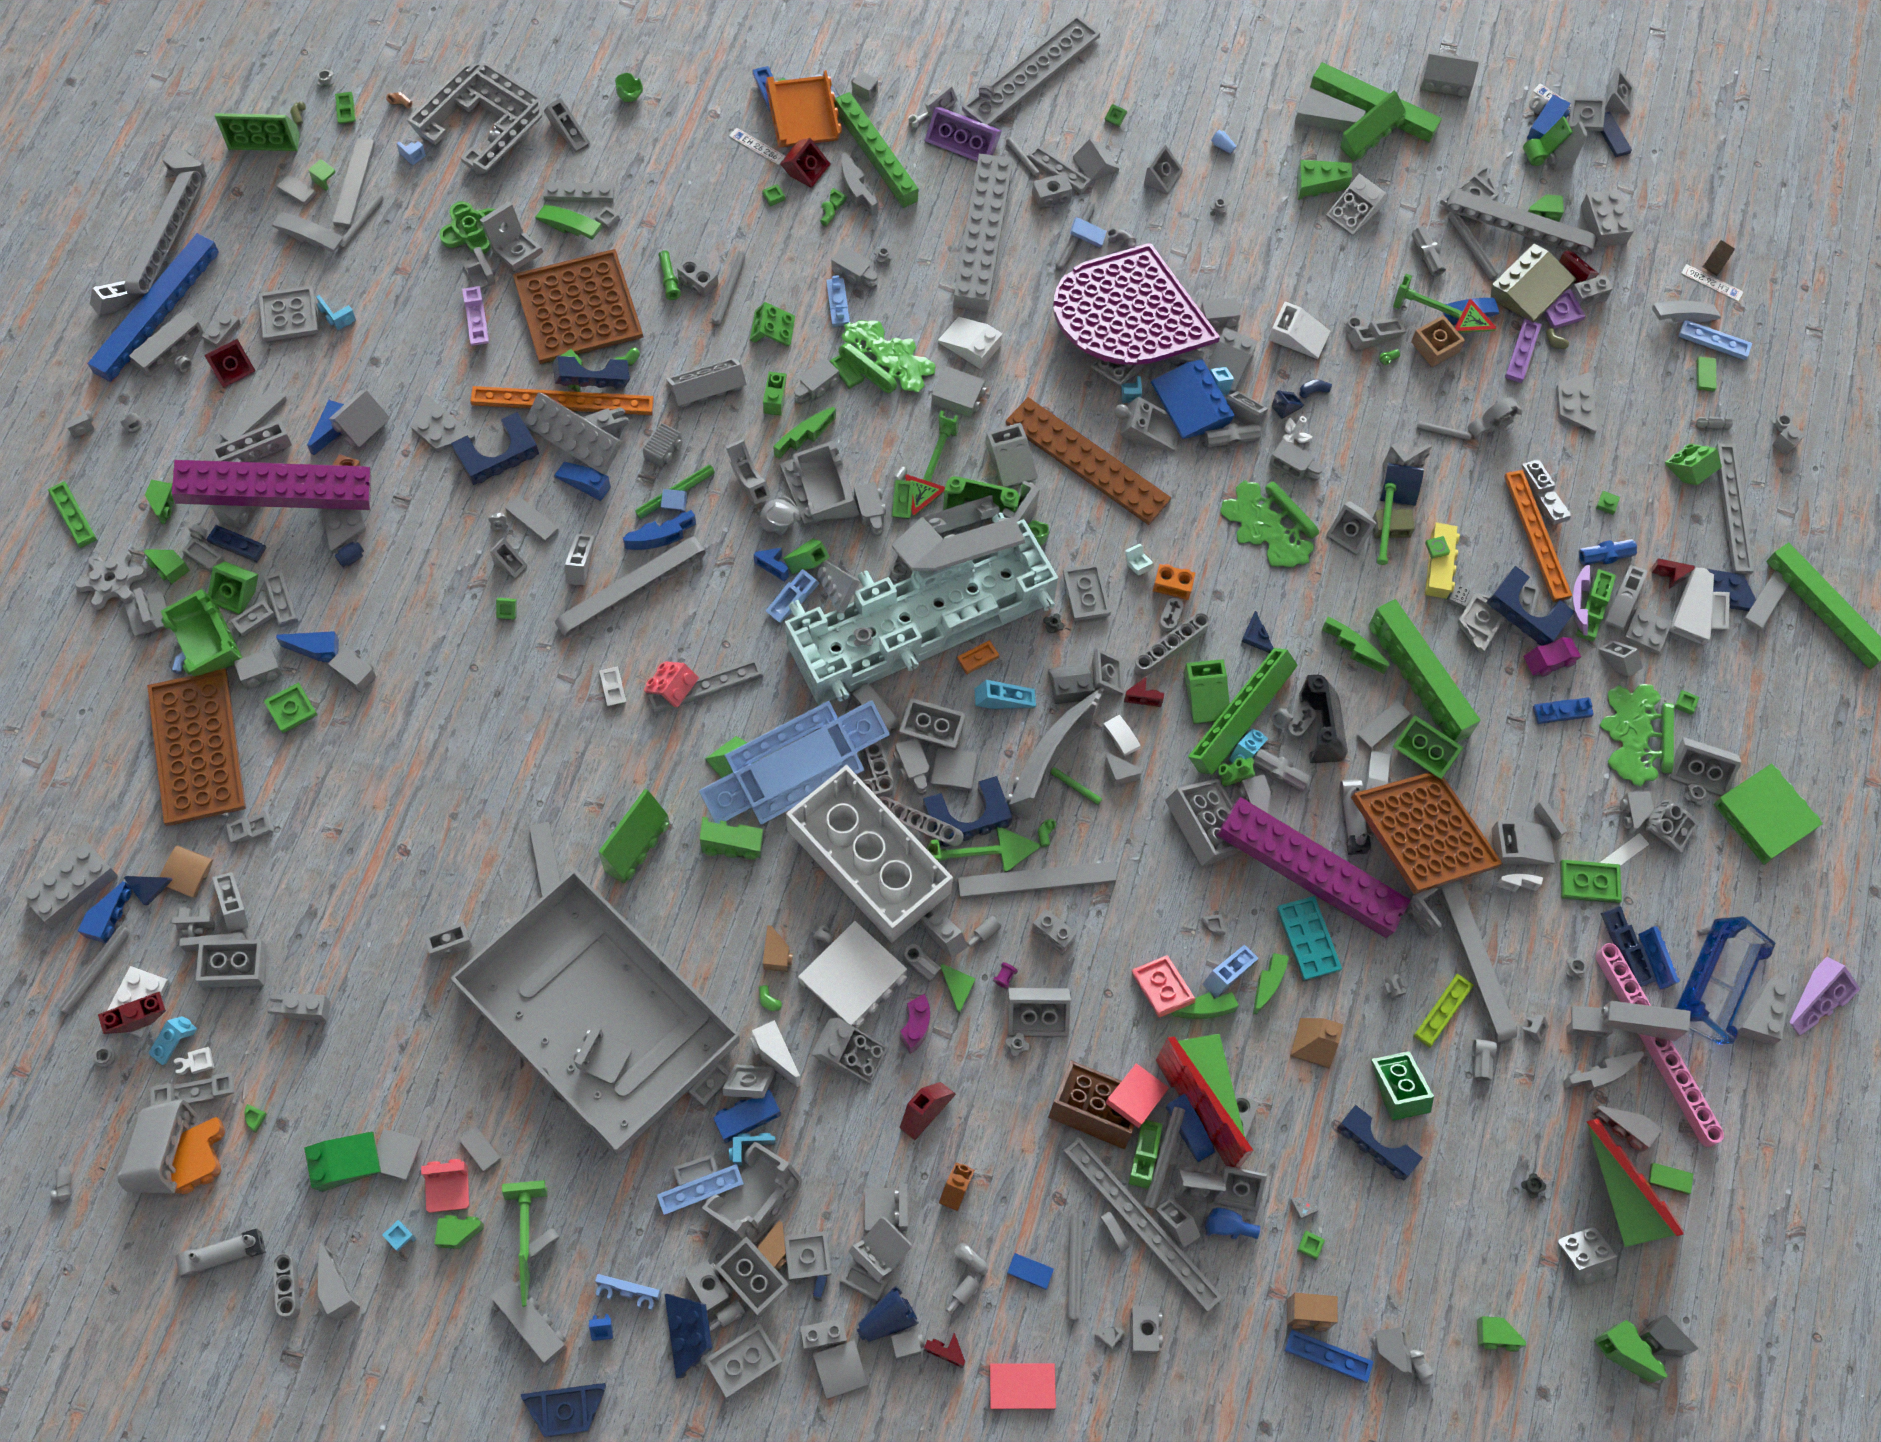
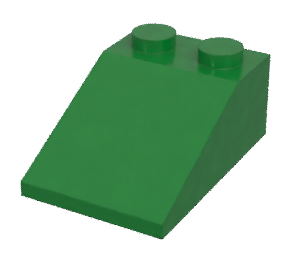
[1371,1051,1434,1121]
[304,1131,381,1192]

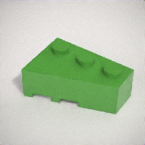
[1297,160,1352,200]

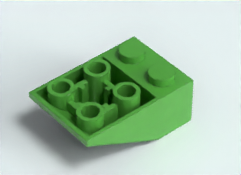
[1183,659,1230,724]
[1594,1320,1668,1383]

